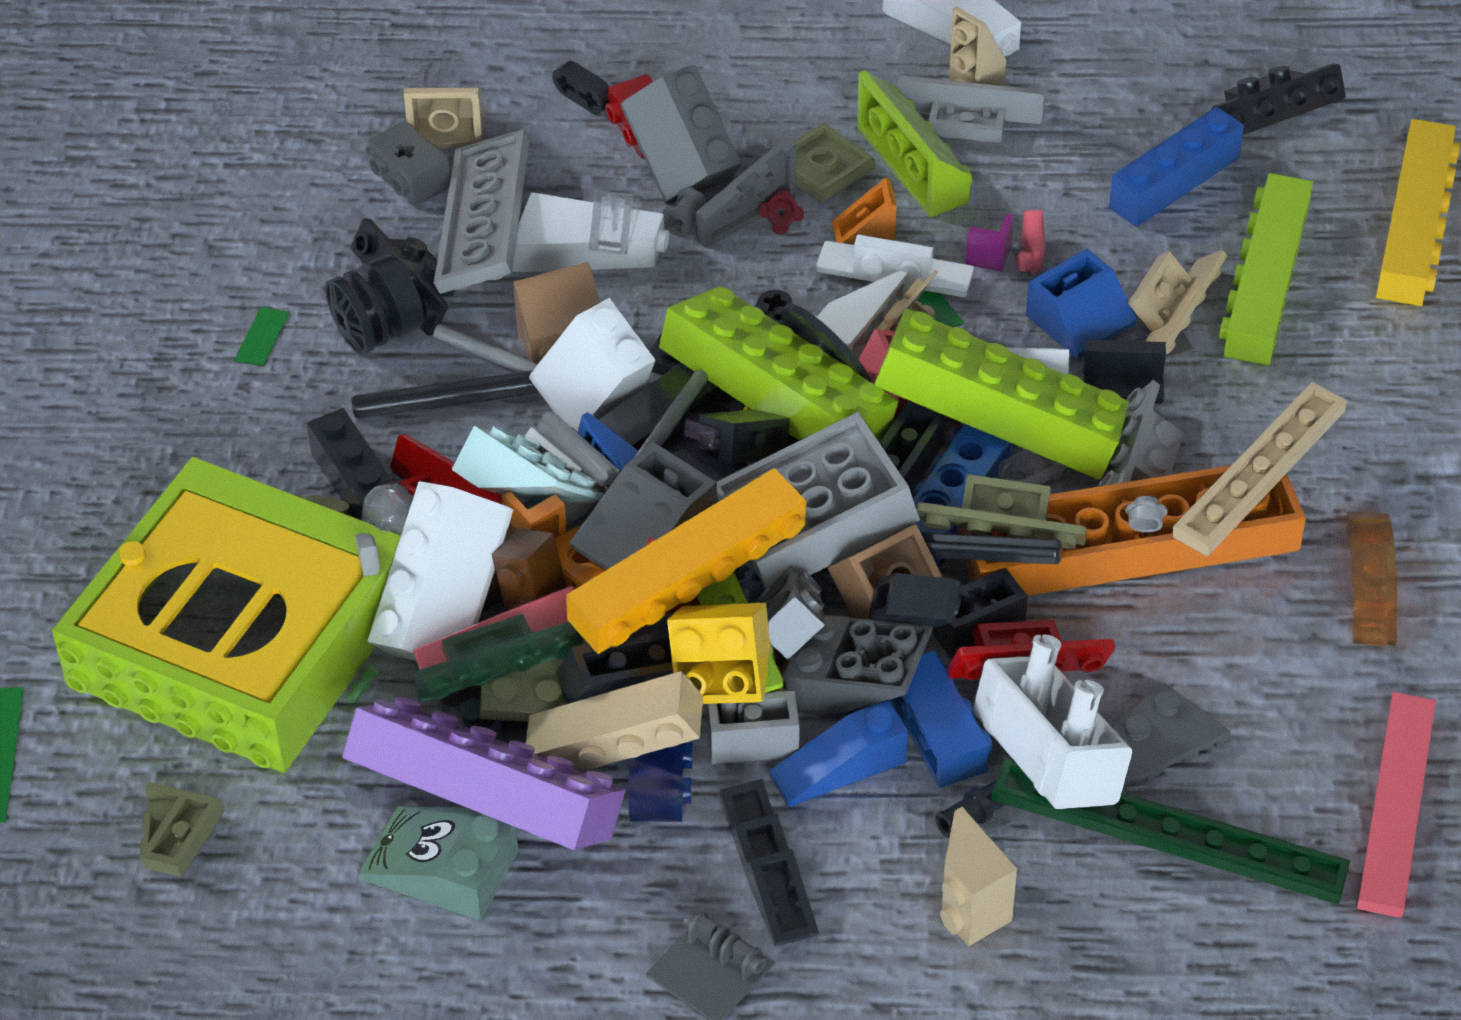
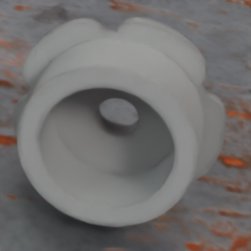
[1125,496,1168,532]

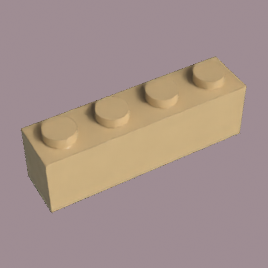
[526,671,703,772]

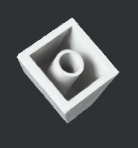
[529,298,656,432]

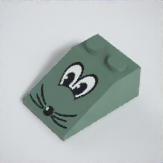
[358,806,518,921]

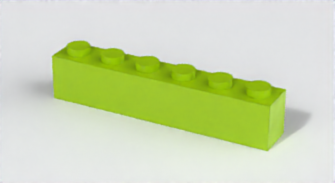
[1219,173,1314,366]

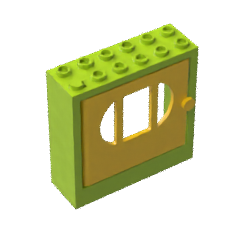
[52,457,401,774]

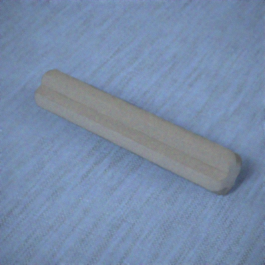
[537,412,620,488]

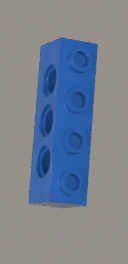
[900,424,1014,567]

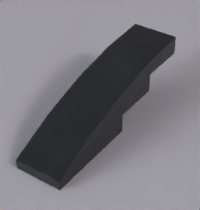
[719,779,819,947]

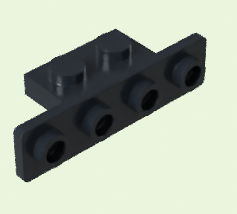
[1212,63,1346,135]
[351,218,455,336]

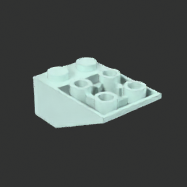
[452,425,604,503]

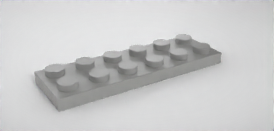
[434,129,530,294]

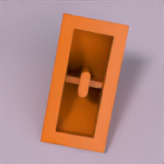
[832,177,897,245]

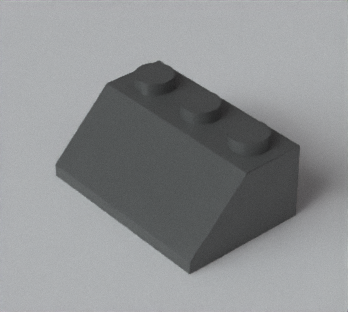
[620,65,741,204]

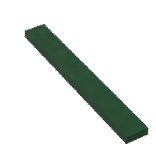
[991,757,1350,905]

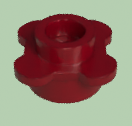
[759,190,804,235]

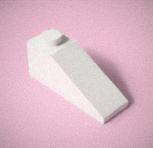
[814,270,908,359]

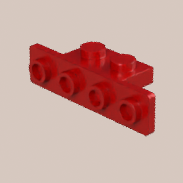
[390,433,527,508]
[946,620,1116,680]

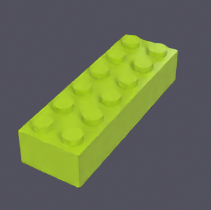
[659,286,898,443]
[874,308,1129,480]

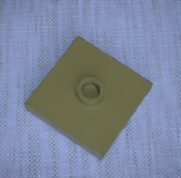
[794,123,875,203]

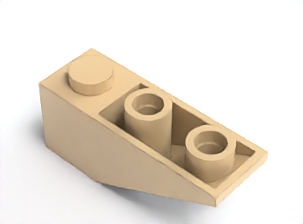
[949,6,1006,86]

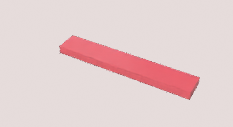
[1357,692,1436,918]

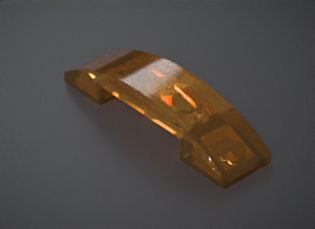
[1346,511,1397,646]

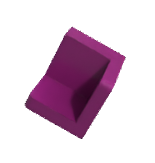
[965,213,1014,272]

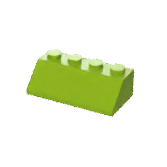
[857,70,973,217]

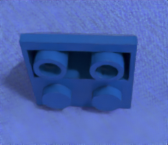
[1026,248,1137,359]

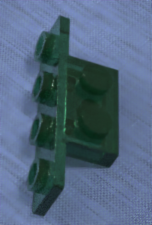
[414,614,582,702]

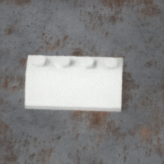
[367,481,513,661]

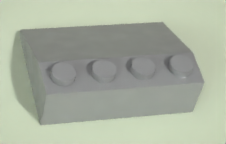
[717,412,920,589]

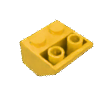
[667,603,771,704]

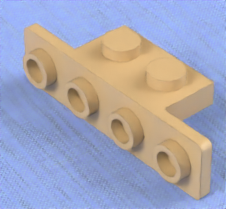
[1128,250,1228,355]

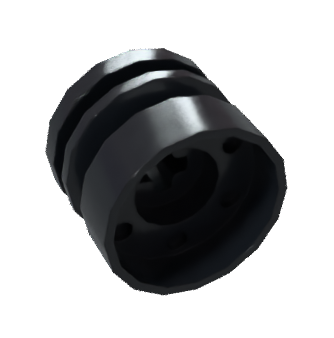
[325,253,424,355]

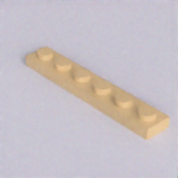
[1172,382,1347,557]

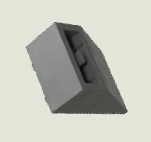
[570,442,717,570]
[783,615,932,716]

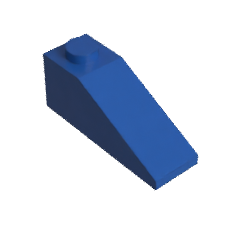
[770,700,908,808]

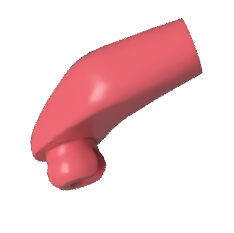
[1016,210,1046,275]

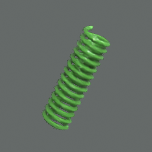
[346,665,378,703]

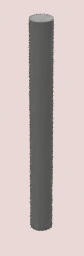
[634,370,708,458]

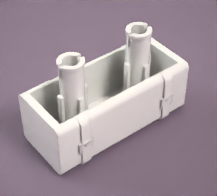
[973,634,1132,809]

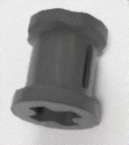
[662,187,707,237]

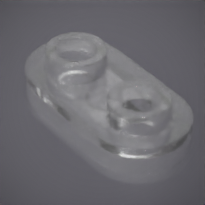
[997,449,1071,486]

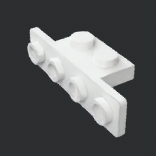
[817,234,974,297]

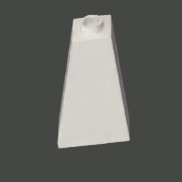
[883,0,1021,57]
[512,192,669,273]

